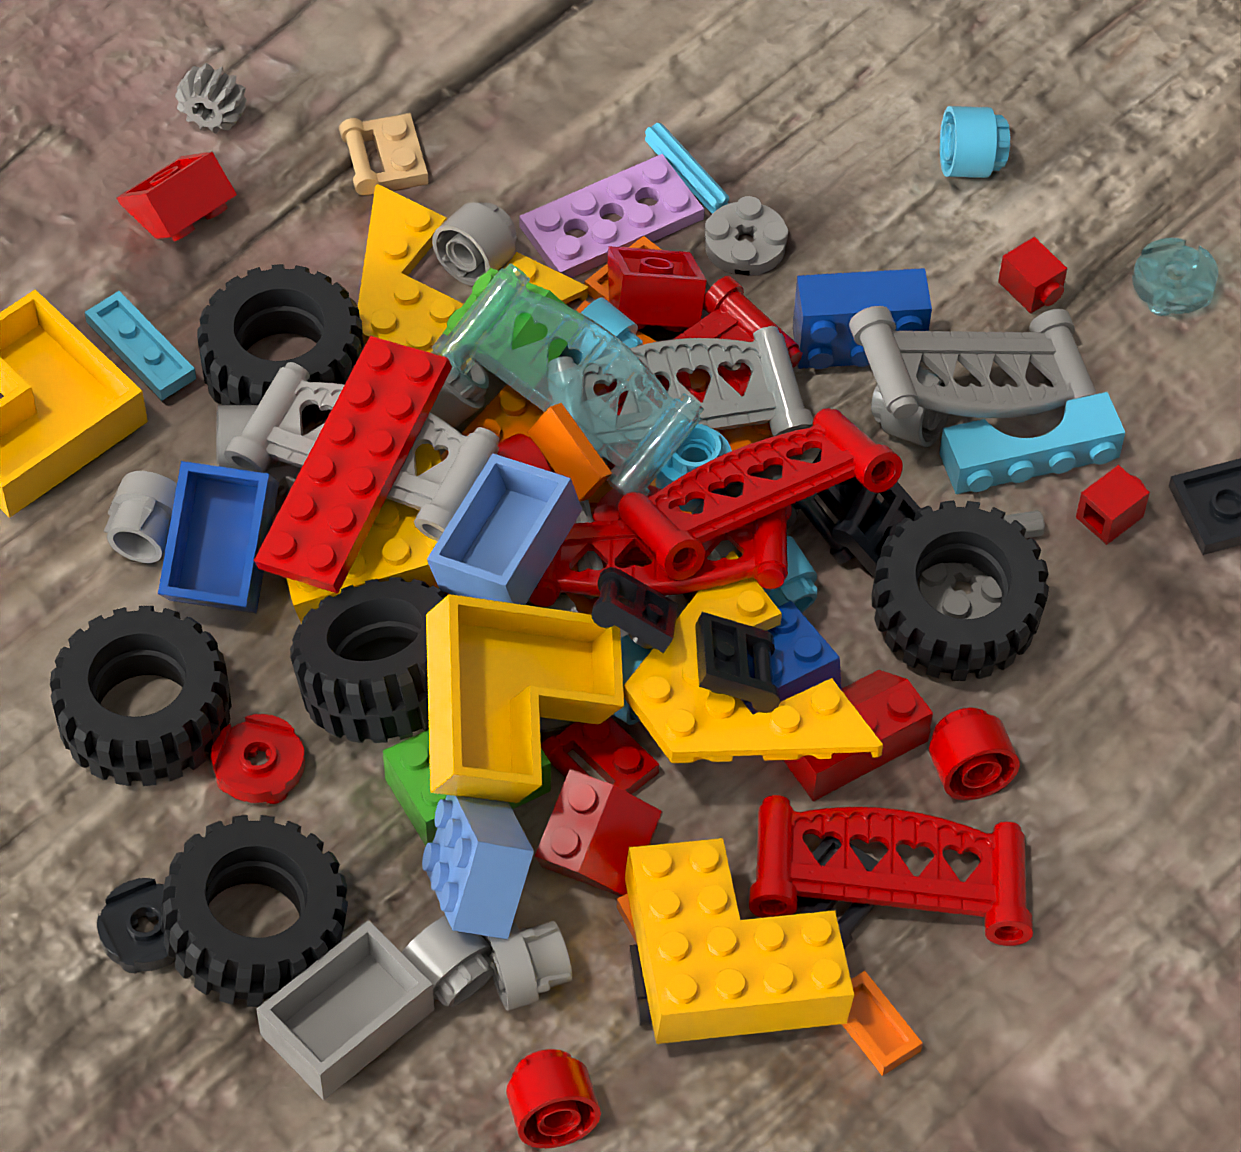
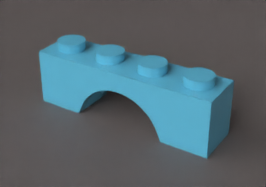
[939,392,1125,494]

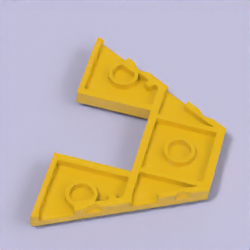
[358,184,588,353]
[623,551,883,763]

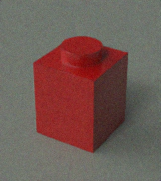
[998,236,1067,314]
[1076,465,1150,545]

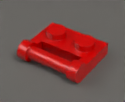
[541,717,659,795]

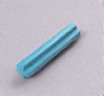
[645,123,729,214]

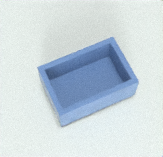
[427,454,582,605]
[422,795,534,939]

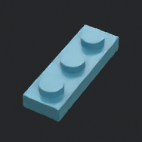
[85,291,196,401]

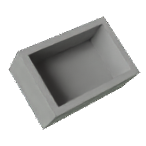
[256,920,434,1100]

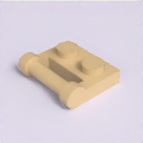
[339,113,428,196]

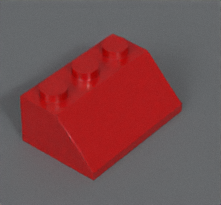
[783,670,933,802]

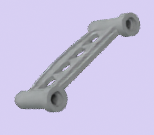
[849,306,1097,419]
[546,326,813,465]
[224,362,500,541]

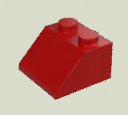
[116,152,237,241]
[607,246,707,332]
[535,769,663,897]

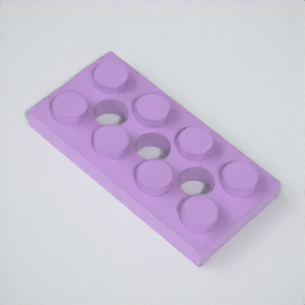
[519,154,704,278]

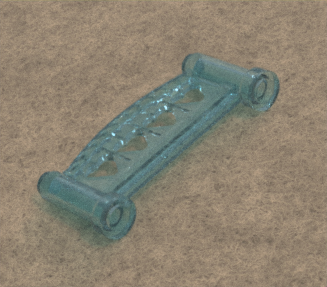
[431,263,704,497]

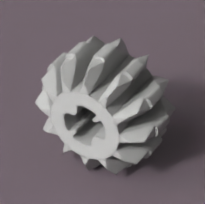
[175,63,247,134]

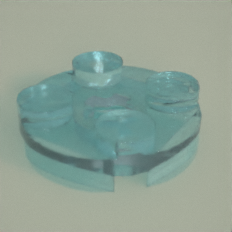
[1132,238,1219,316]

